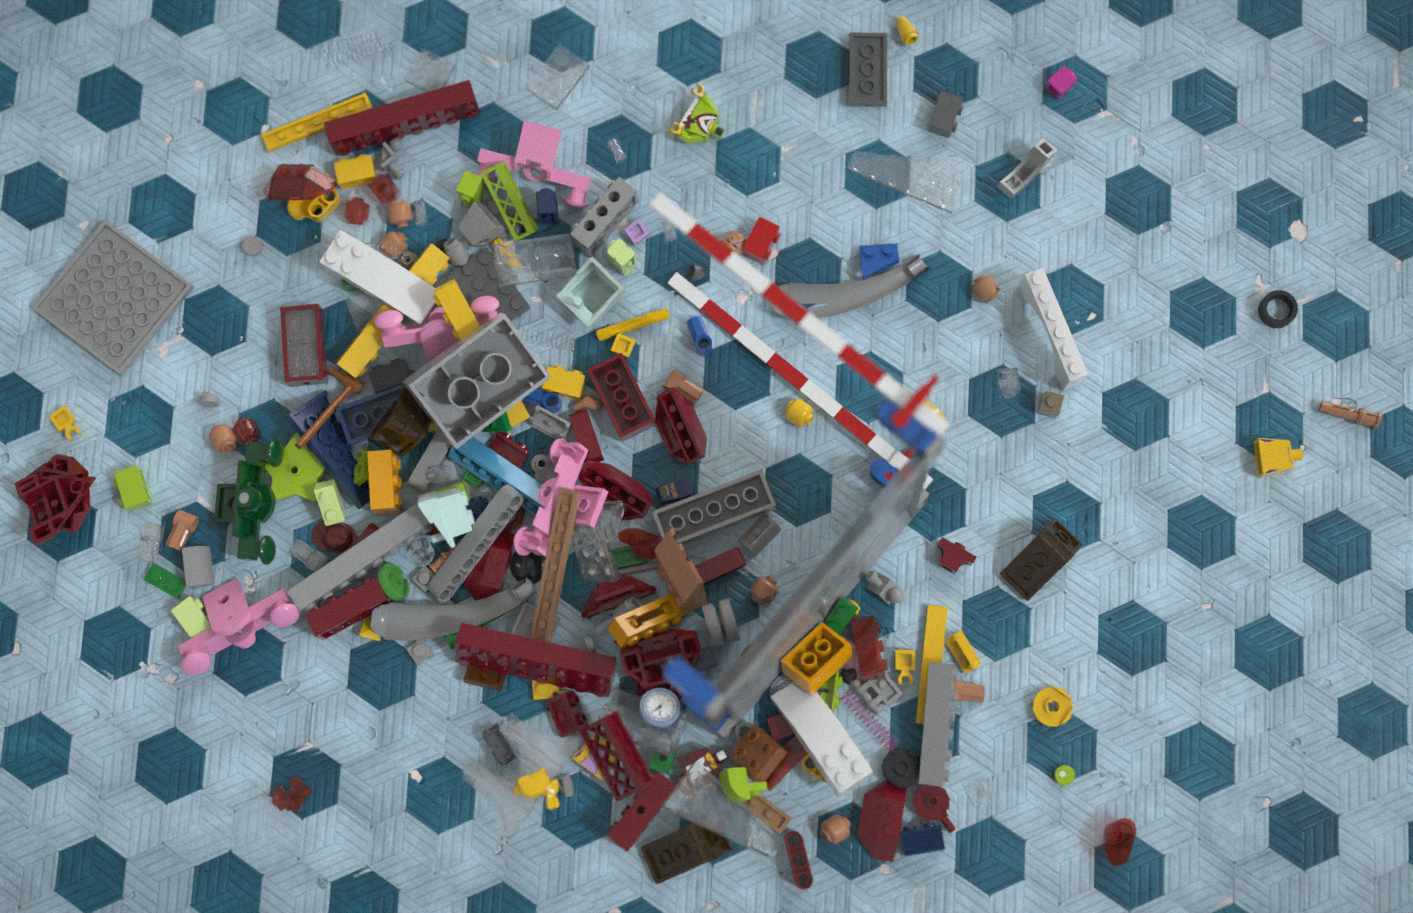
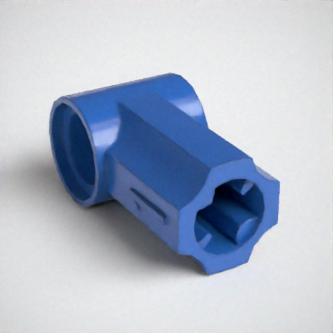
[686,316,713,356]
[522,388,562,414]

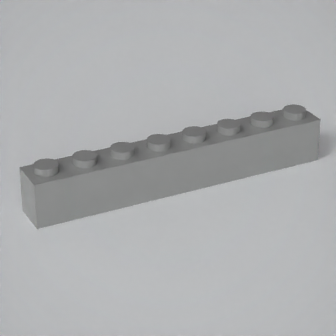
[287,503,434,613]

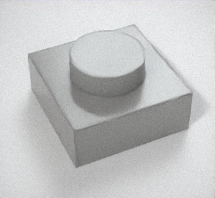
[412,565,435,593]
[407,639,434,665]
[560,776,575,797]

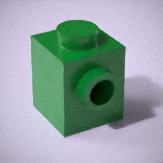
[649,743,676,774]

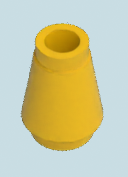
[895,16,919,45]

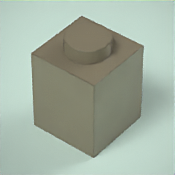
[1037,391,1064,419]

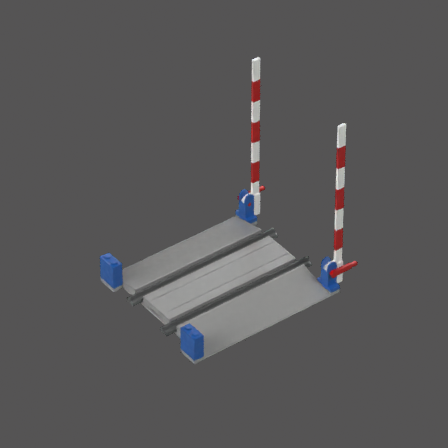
[650,193,950,740]

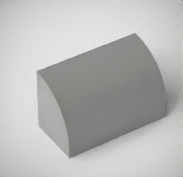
[182,546,215,589]

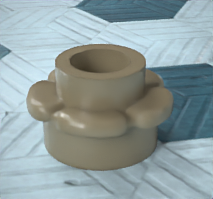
[398,251,417,270]

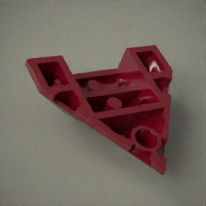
[26,454,91,533]
[14,474,96,546]
[619,629,702,702]

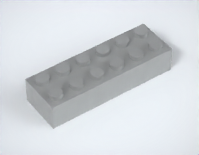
[652,469,776,545]

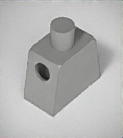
[459,202,505,250]

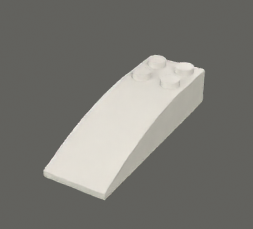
[319,230,436,325]
[770,682,874,798]

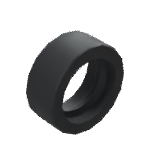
[1258,290,1298,329]

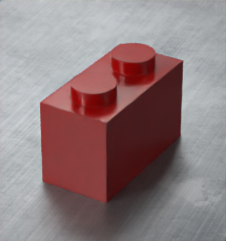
[742,216,781,264]

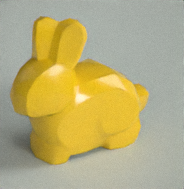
[513,767,559,810]

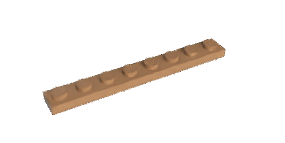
[530,487,581,643]

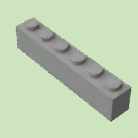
[919,662,959,787]

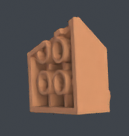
[654,528,707,614]

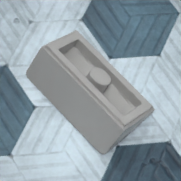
[737,513,781,557]

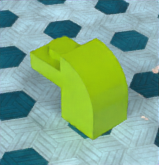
[719,767,768,803]

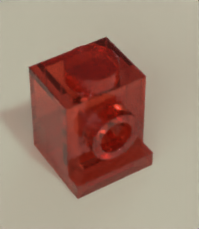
[368,173,400,203]

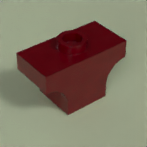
[937,537,977,574]

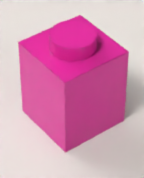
[1045,66,1077,100]

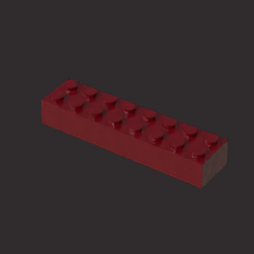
[324,79,481,156]
[455,623,617,697]

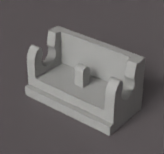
[529,405,572,440]

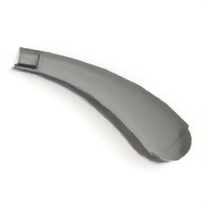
[772,254,931,319]
[370,578,537,641]

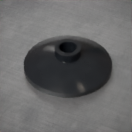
[510,551,546,584]

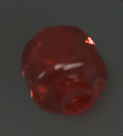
[344,197,370,225]
[233,417,262,446]

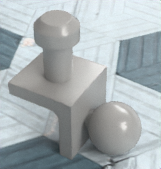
[380,138,405,180]
[865,570,903,605]

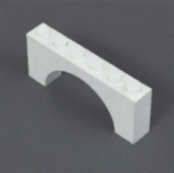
[1019,268,1088,391]

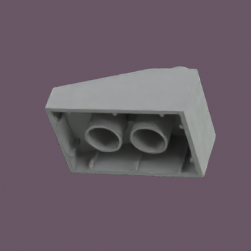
[402,312,551,449]

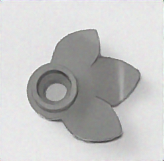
[531,454,558,485]

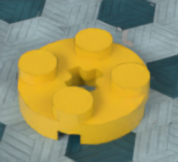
[1032,687,1073,727]

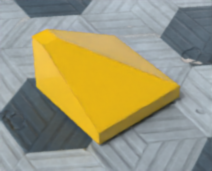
[359,618,381,641]

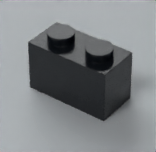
[368,358,410,394]

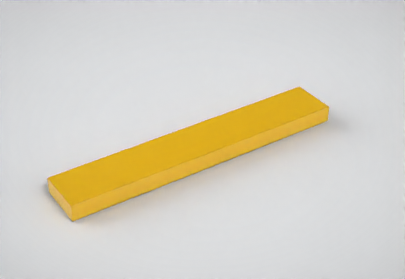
[261,92,372,153]
[915,605,948,724]

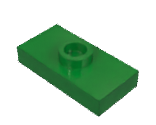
[482,412,512,432]

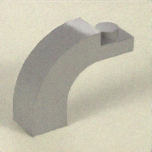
[997,138,1057,199]

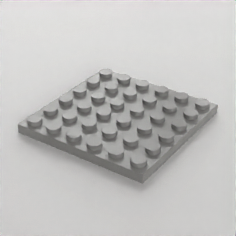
[32,220,194,376]

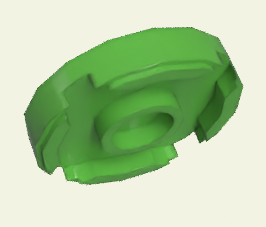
[378,563,409,601]

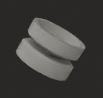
[702,599,740,648]

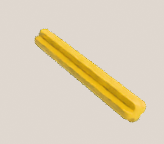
[596,308,670,341]

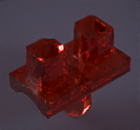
[271,776,312,813]

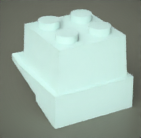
[557,257,625,328]
[418,487,475,548]

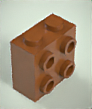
[729,724,788,782]

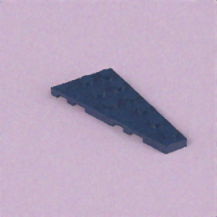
[285,390,370,510]

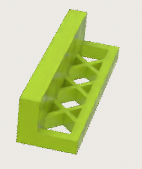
[481,161,539,242]

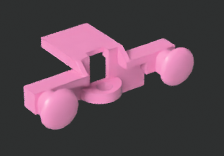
[473,121,592,208]
[513,438,608,556]

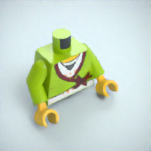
[668,83,725,144]

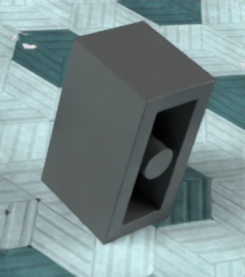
[928,91,964,138]

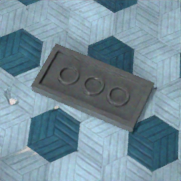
[849,32,887,107]

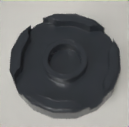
[881,748,921,788]

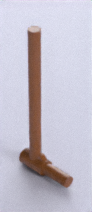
[295,366,364,450]

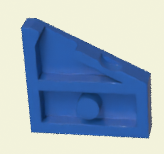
[859,243,899,280]

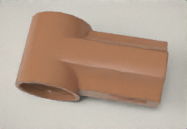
[662,370,703,405]
[165,510,199,552]
[954,680,985,703]

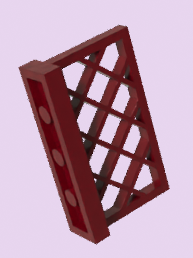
[579,710,655,802]

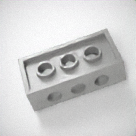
[570,177,639,258]

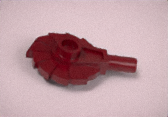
[913,785,956,833]

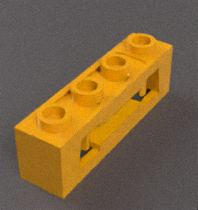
[608,594,686,648]

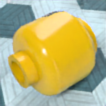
[785,399,814,428]

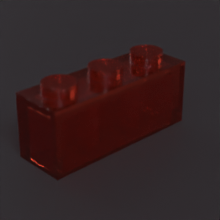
[850,616,888,682]

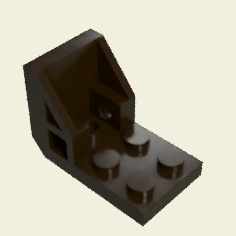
[369,370,431,458]
[999,518,1083,601]
[640,813,732,885]

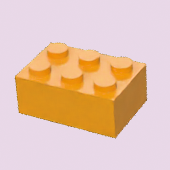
[367,450,404,515]
[781,622,852,696]

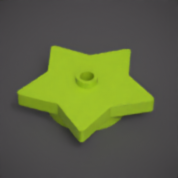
[265,433,326,503]

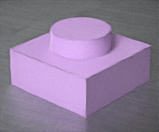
[624,218,650,246]

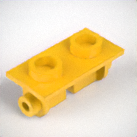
[945,630,982,674]

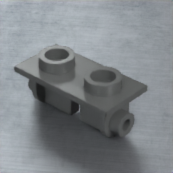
[482,723,517,767]

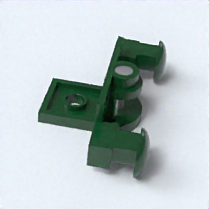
[214,438,284,565]

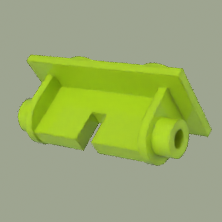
[820,671,843,713]

